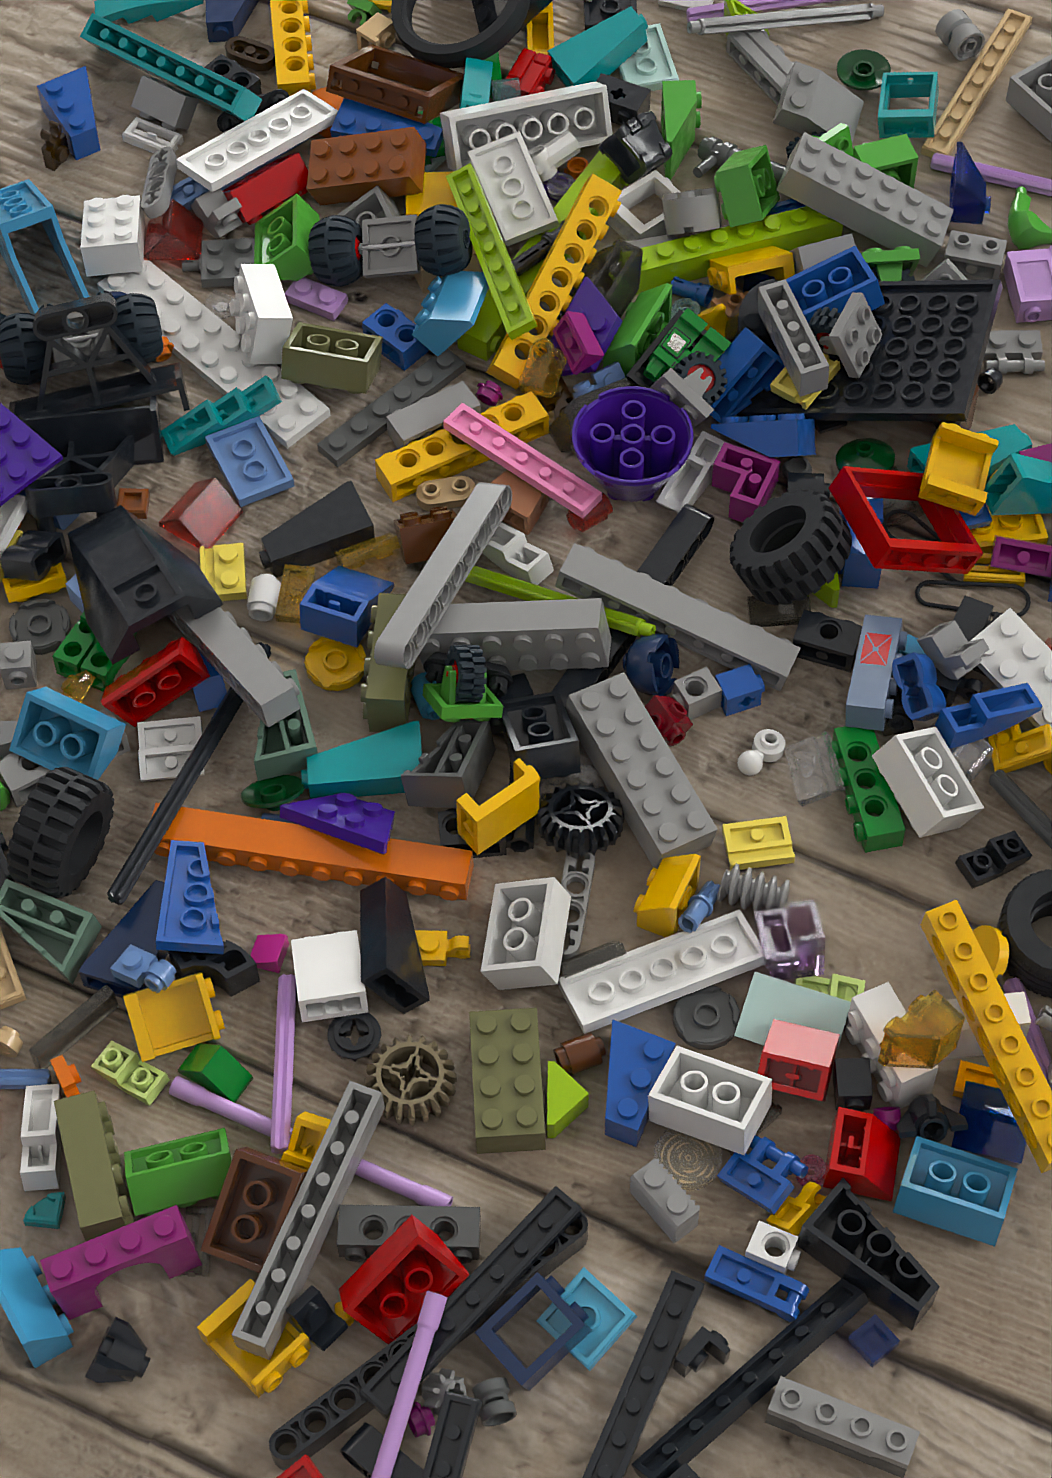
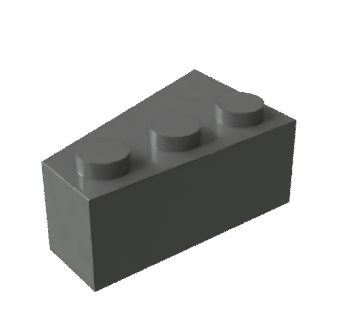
[401,719,496,809]

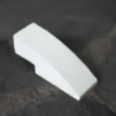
[656,431,727,514]
[482,523,554,585]
[20,1084,61,1191]

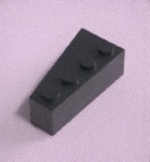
[797,1178,940,1330]

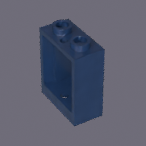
[475,1272,592,1391]

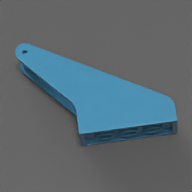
[0,179,90,315]

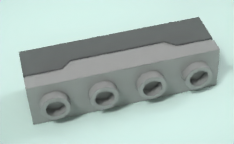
[765,1376,920,1478]

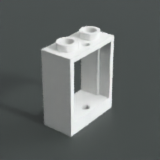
[606,170,680,241]

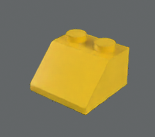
[634,854,701,938]

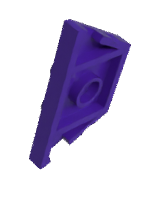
[534,277,623,379]
[279,793,395,854]

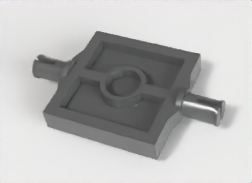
[182,238,255,288]

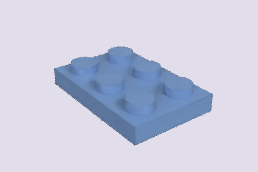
[205,416,295,507]

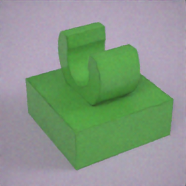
[347,0,382,26]

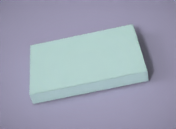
[618,23,679,91]
[734,971,851,1053]

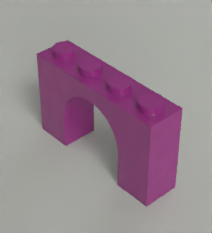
[40,1205,203,1320]

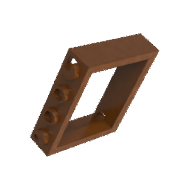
[326,44,464,124]

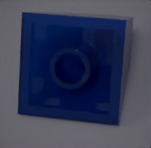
[949,142,991,224]
[951,1081,1027,1165]

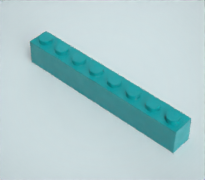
[80,13,262,121]

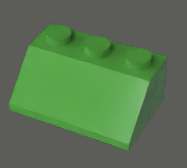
[254,194,319,281]
[603,283,672,383]
[124,1128,232,1216]

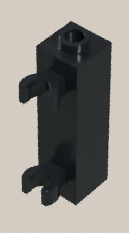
[935,595,994,707]

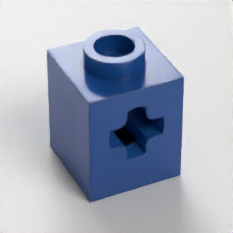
[715,664,765,716]

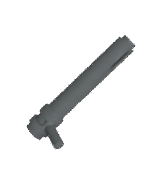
[693,136,786,187]

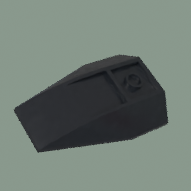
[67,505,223,665]

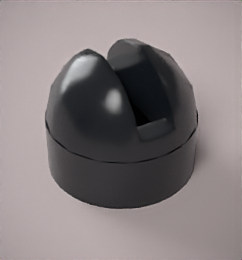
[977,368,1003,394]

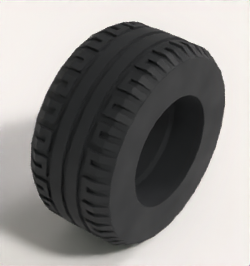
[997,869,1052,998]

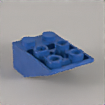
[711,413,816,457]
[300,566,394,647]

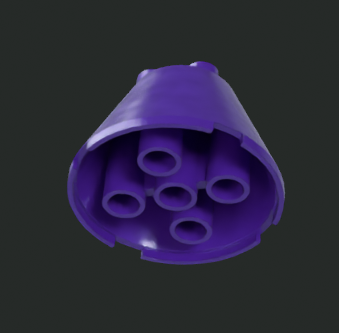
[572,386,693,502]

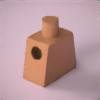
[491,470,549,535]

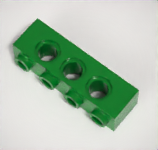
[828,726,905,853]

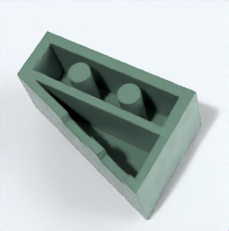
[254,669,317,781]
[0,879,102,985]

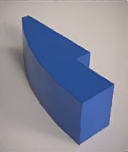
[935,683,1043,749]

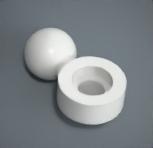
[737,729,785,776]

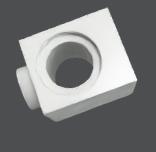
[745,1221,801,1275]

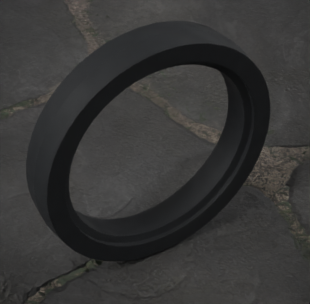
[391,0,530,69]

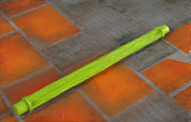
[465,565,656,637]

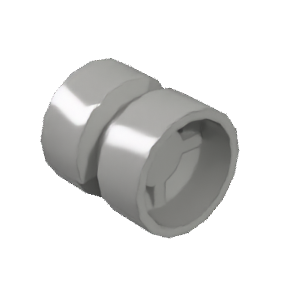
[935,9,985,61]

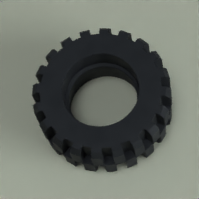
[730,489,852,605]
[6,767,114,898]

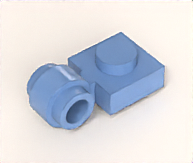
[572,362,629,407]
[110,944,176,993]

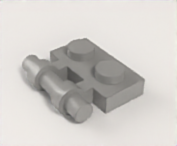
[983,330,1045,375]

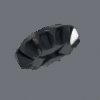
[327,1013,382,1062]

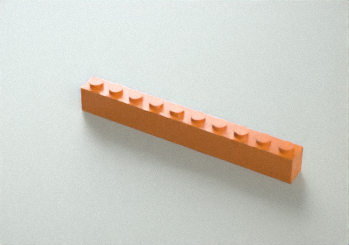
[151,803,474,901]

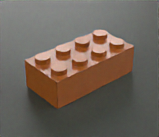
[307,127,427,206]

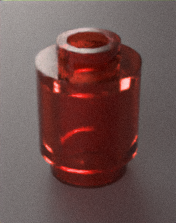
[566,492,613,532]

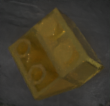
[878,989,965,1069]

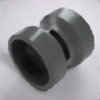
[472,1377,517,1427]

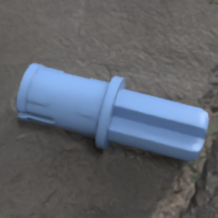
[678,881,720,933]

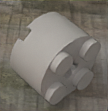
[662,187,722,235]

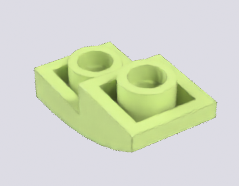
[91,1040,170,1106]

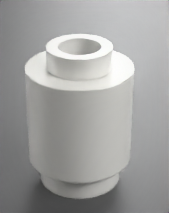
[247,574,282,621]

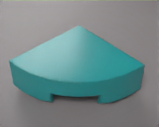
[23,1192,66,1229]

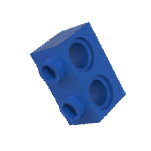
[362,303,429,371]

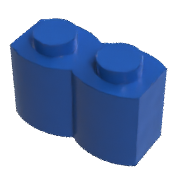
[892,652,946,721]

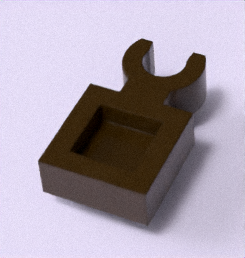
[40,120,70,171]
[534,376,576,426]

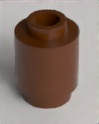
[553,1032,606,1075]

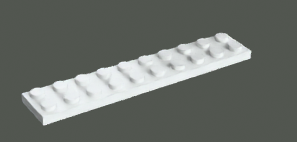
[97,257,331,449]

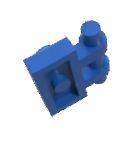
[717,1135,809,1215]

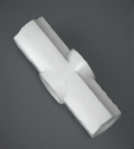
[528,130,581,182]

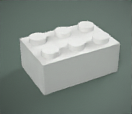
[80,195,146,276]
[230,264,293,364]
[872,727,984,838]
[480,877,571,990]
[845,982,938,1108]
[648,1046,772,1155]

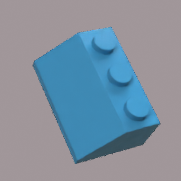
[412,271,489,356]
[9,687,126,780]
[893,1136,1018,1246]
[0,1247,74,1368]

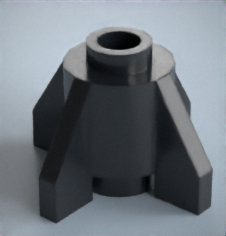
[896,1094,968,1142]
[85,1317,151,1383]

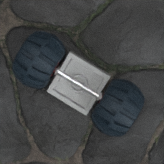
[308,204,472,287]
[0,293,163,385]

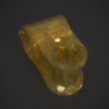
[519,338,566,398]

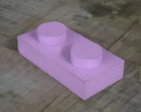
[284,277,348,321]

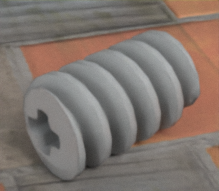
[717,863,790,920]

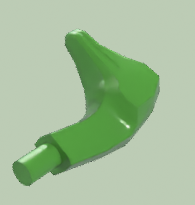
[1007,186,1052,249]

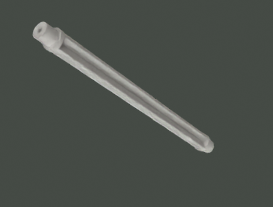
[687,3,884,35]

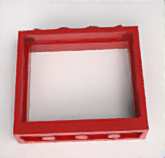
[828,466,984,574]

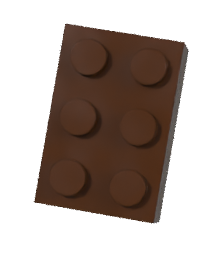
[200,1147,308,1273]

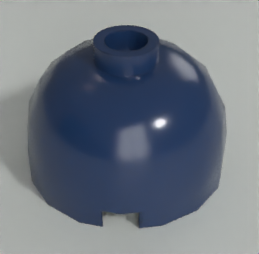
[623,634,680,696]

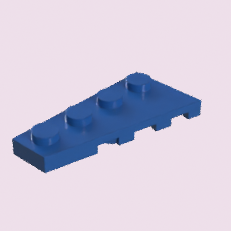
[330,98,443,157]
[156,840,224,954]

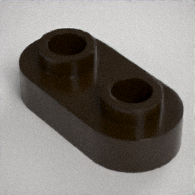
[225,36,275,71]

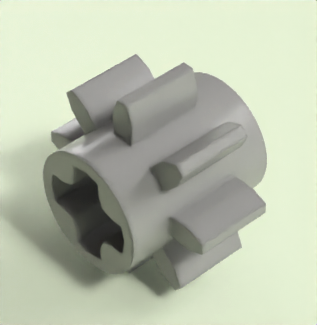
[422,1368,466,1415]

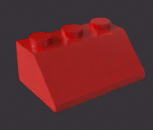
[222,152,308,225]
[100,636,210,727]
[338,1215,469,1345]

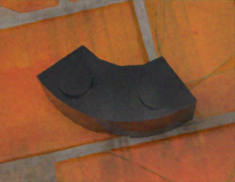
[725,279,775,345]
[168,940,260,997]

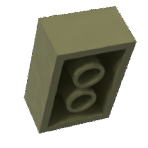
[281,322,382,394]

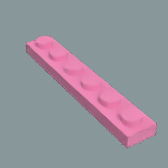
[443,403,602,519]

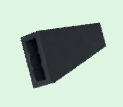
[259,481,375,578]
[360,876,430,1014]

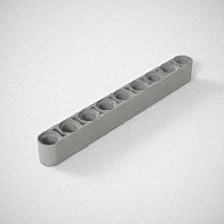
[374,482,512,669]

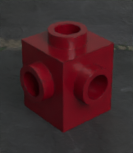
[645,695,693,746]

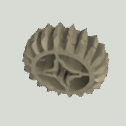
[364,1034,457,1126]

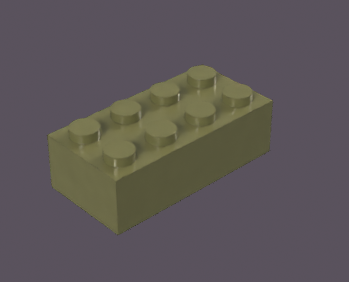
[361,593,416,732]
[469,1008,546,1154]
[54,1090,134,1241]

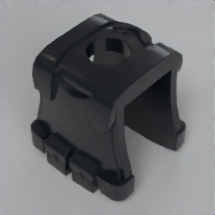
[598,111,673,184]

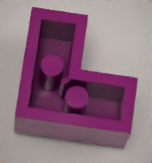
[711,442,780,522]

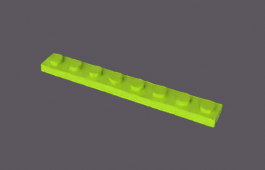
[446,163,538,340]

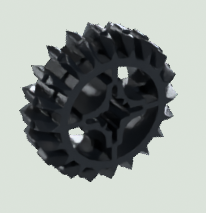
[537,781,624,857]

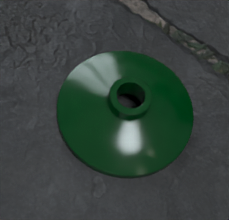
[836,49,891,90]
[835,438,895,471]
[241,775,305,811]

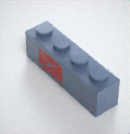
[845,615,907,731]

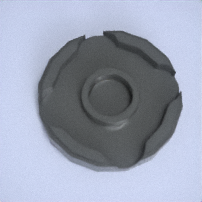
[9,599,72,655]
[673,985,740,1050]

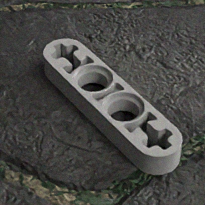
[140,146,178,219]
[561,852,595,962]

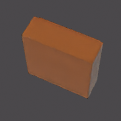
[117,488,150,519]

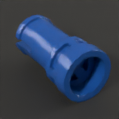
[671,276,714,308]

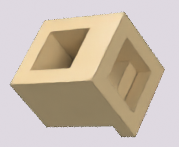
[356,12,396,50]

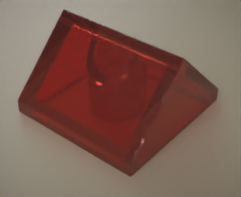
[144,199,204,260]
[159,478,243,549]

